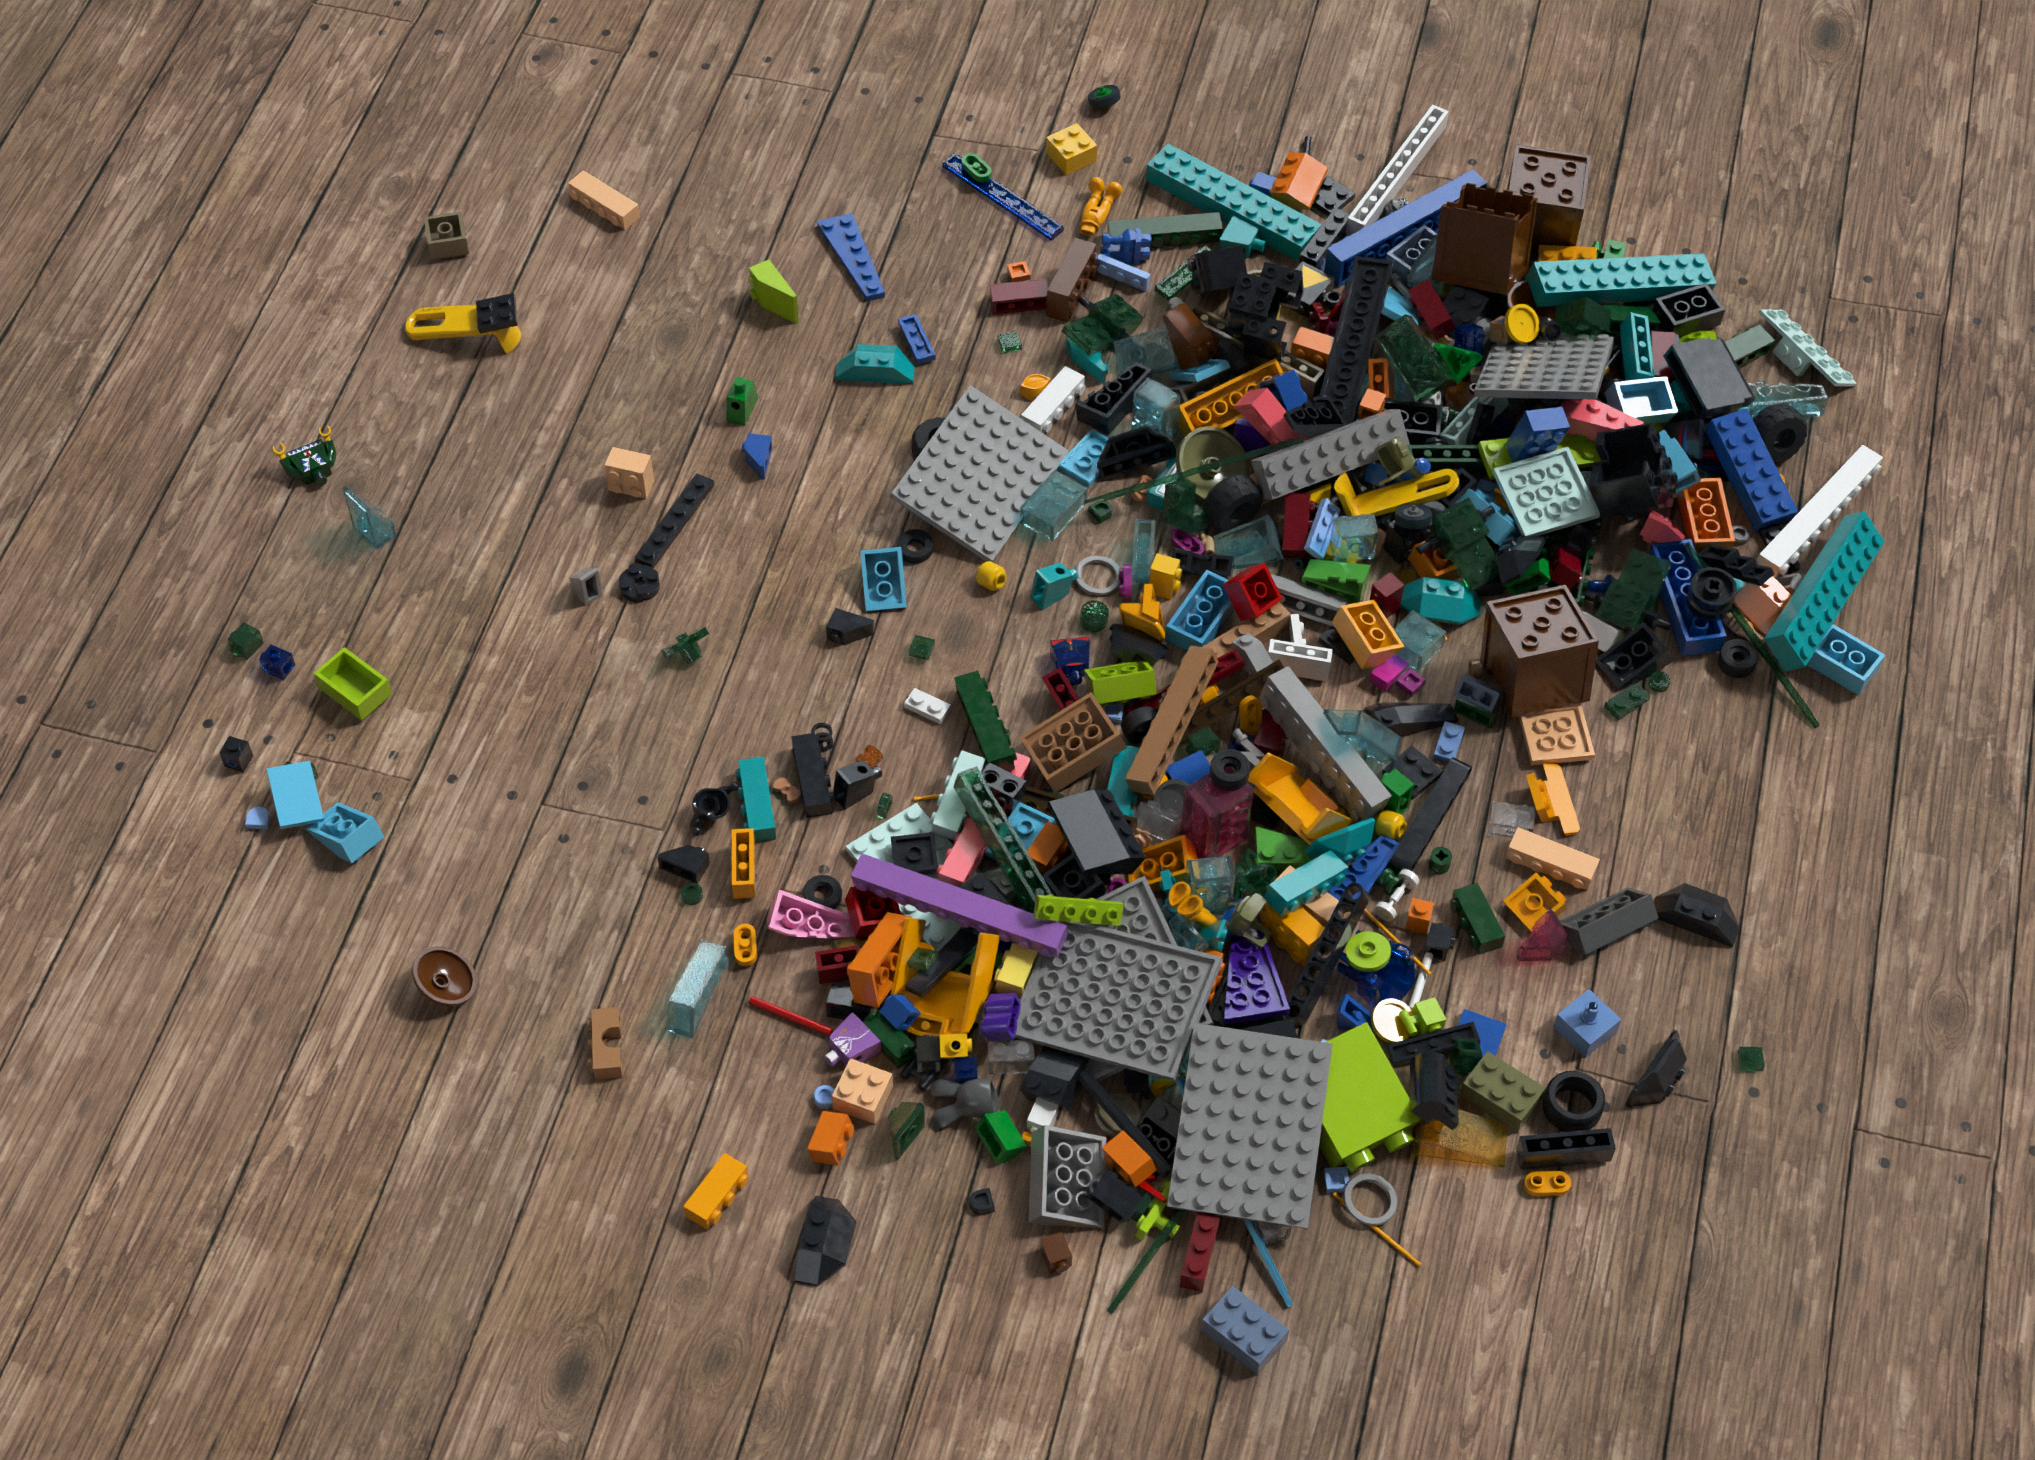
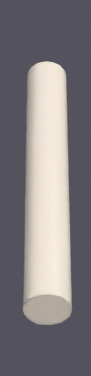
[1408,952,1433,1011]

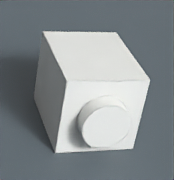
[1027,1097,1059,1133]

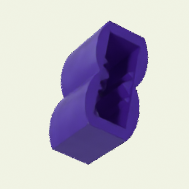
[980,993,1021,1041]

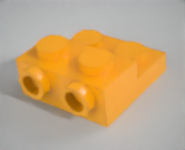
[1503,873,1567,934]

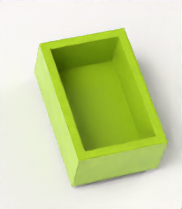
[313,647,392,721]

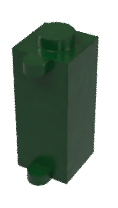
[863,1009,915,1069]

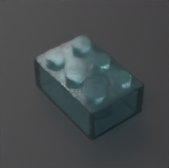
[1132,378,1180,439]
[1020,470,1088,541]
[1185,855,1235,915]

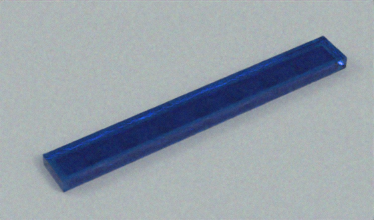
[942,153,1064,241]

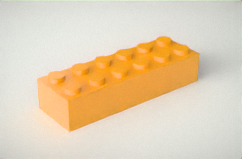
[1171,358,1283,437]

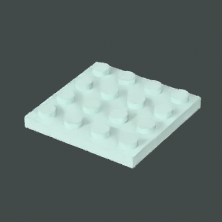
[1493,447,1600,537]

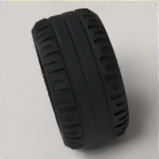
[1542,1070,1605,1132]

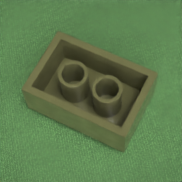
[1459,1051,1546,1133]

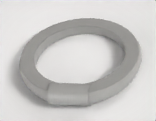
[1074,556,1122,596]
[1343,1173,1397,1226]

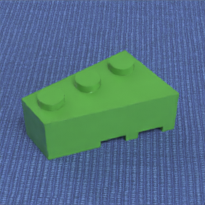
[1302,559,1371,605]
[1254,827,1315,877]

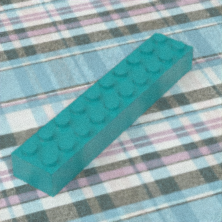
[1146,143,1322,262]
[1526,254,1717,307]
[1764,511,1884,671]

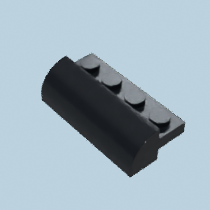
[1410,1051,1459,1131]

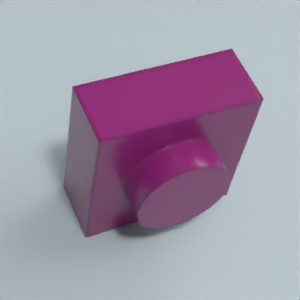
[1396,668,1426,697]

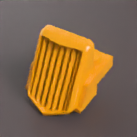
[1119,584,1165,642]

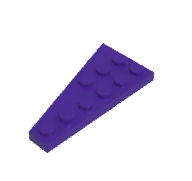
[1224,916,1290,1025]

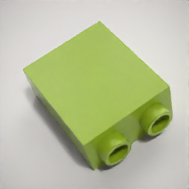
[1319,1022,1421,1172]

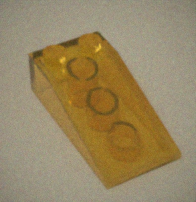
[1412,1109,1508,1167]

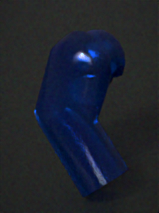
[1587,574,1615,593]

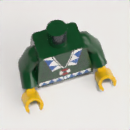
[272,425,337,487]

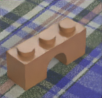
[588,1007,623,1080]

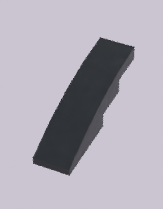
[1697,544,1775,586]

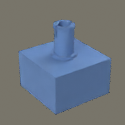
[1553,989,1621,1058]

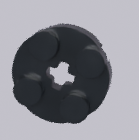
[619,563,660,602]

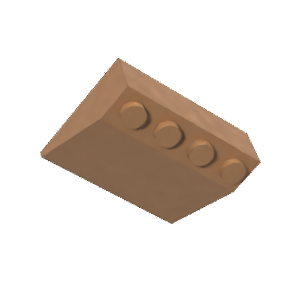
[1019,692,1127,793]

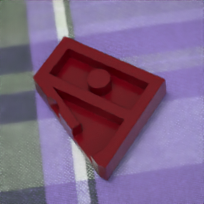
[1308,302,1328,334]

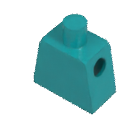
[1219,215,1266,258]
[1030,563,1078,610]

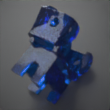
[1337,930,1416,1009]

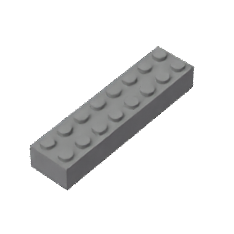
[1251,409,1410,499]
[1258,666,1392,823]

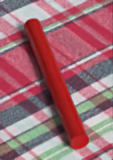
[749,996,833,1037]

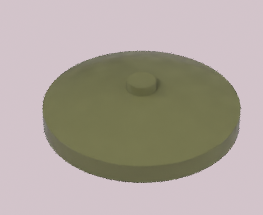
[1176,426,1249,502]

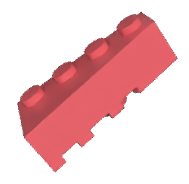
[1234,388,1308,451]
[1560,399,1644,441]

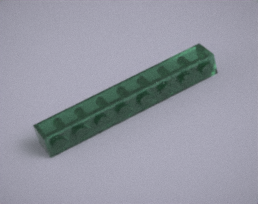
[953,766,1054,914]

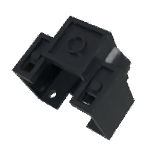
[1227,262,1304,363]
[1589,423,1678,519]

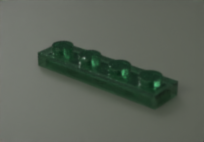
[1154,246,1212,300]

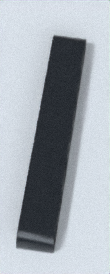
[1388,757,1472,873]
[1284,883,1369,1027]

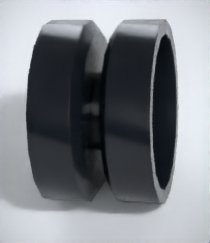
[1686,567,1737,621]

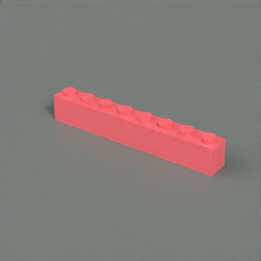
[936,753,1031,887]

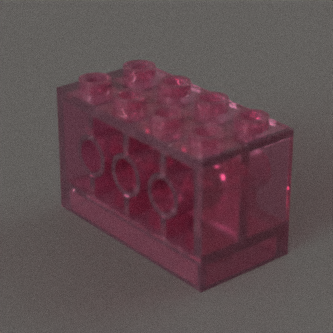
[1180,766,1254,865]

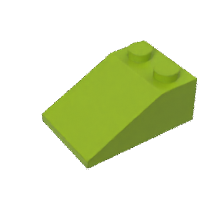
[748,259,799,323]

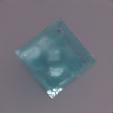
[1330,514,1379,562]
[1394,610,1446,671]

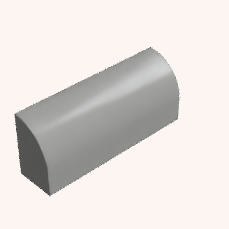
[1271,574,1349,627]

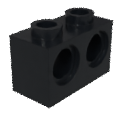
[975,762,1026,811]

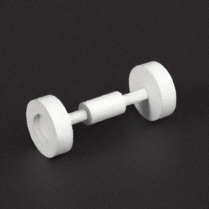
[1374,869,1420,922]

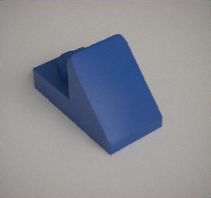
[1337,994,1374,1032]

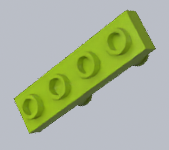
[1033,894,1124,926]
[1135,1172,1180,1241]

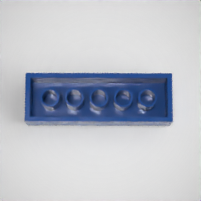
[1705,409,1798,533]
[1647,539,1727,656]

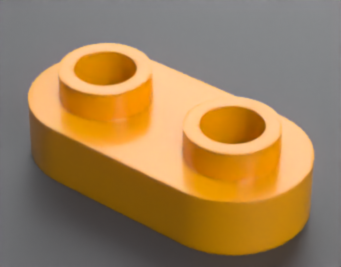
[1239,696,1262,736]
[734,924,757,966]
[1524,1171,1571,1197]

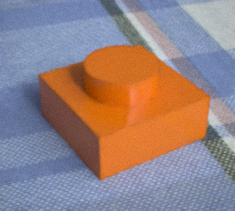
[1007,261,1030,282]

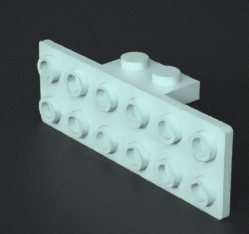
[1758,309,1856,386]

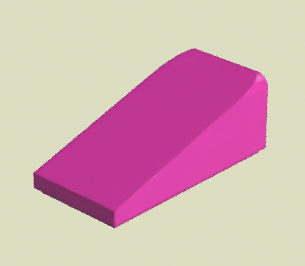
[1369,655,1410,692]

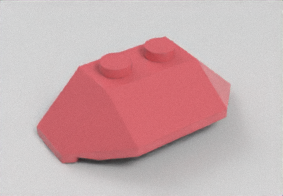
[1640,511,1685,544]

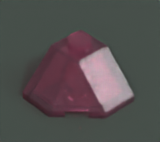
[1516,909,1568,961]

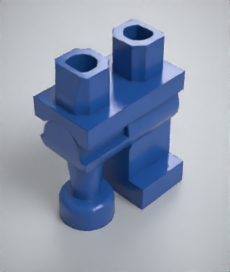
[1100,228,1151,266]

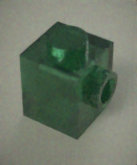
[228,622,264,660]

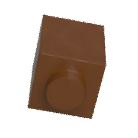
[1040,1232,1072,1273]

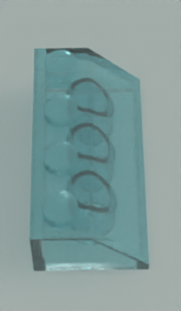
[1323,709,1402,764]

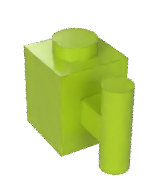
[1399,997,1447,1037]

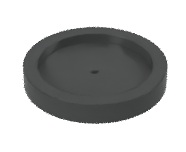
[1154,779,1197,823]

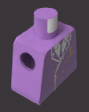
[824,1013,881,1067]

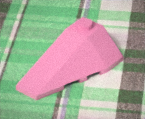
[767,890,856,940]

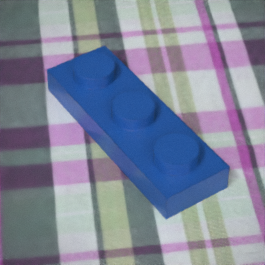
[898,314,936,365]

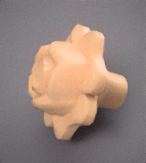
[1134,828,1152,849]

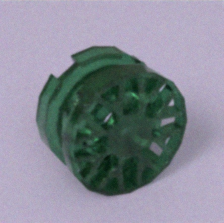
[1080,600,1109,632]

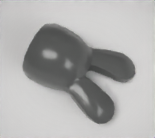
[930,1078,999,1128]

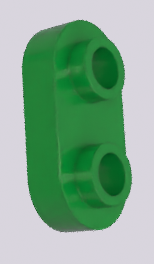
[962,153,991,182]

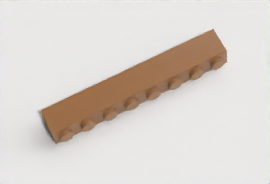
[1125,646,1218,795]

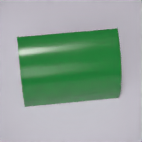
[1504,558,1551,596]
[974,1110,1027,1164]

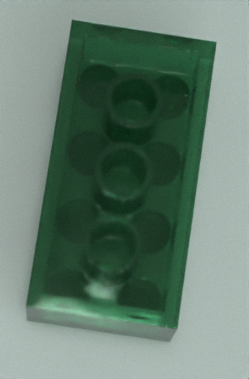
[1373,314,1454,403]

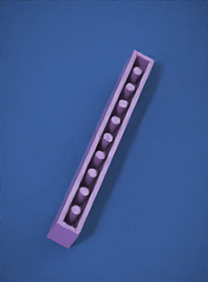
[851,853,1068,958]

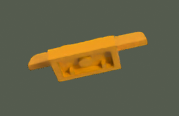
[1526,763,1580,836]

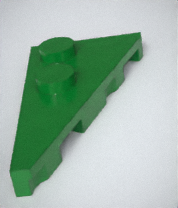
[1433,342,1483,384]

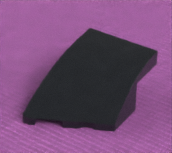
[1109,624,1170,666]

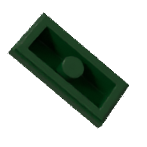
[1454,697,1498,729]

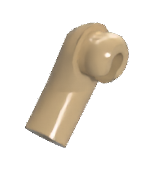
[1195,530,1215,556]

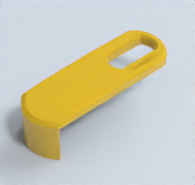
[405,305,521,354]
[1334,469,1459,520]

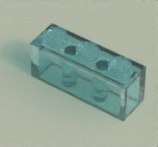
[1132,519,1155,583]

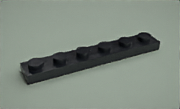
[635,473,714,569]

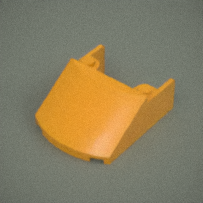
[1248,753,1356,845]
[890,917,1000,1038]

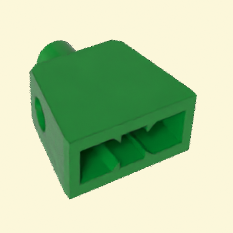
[726,377,758,426]

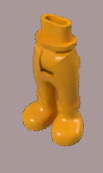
[1080,177,1123,236]
[1169,881,1217,930]

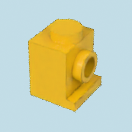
[939,1034,972,1059]

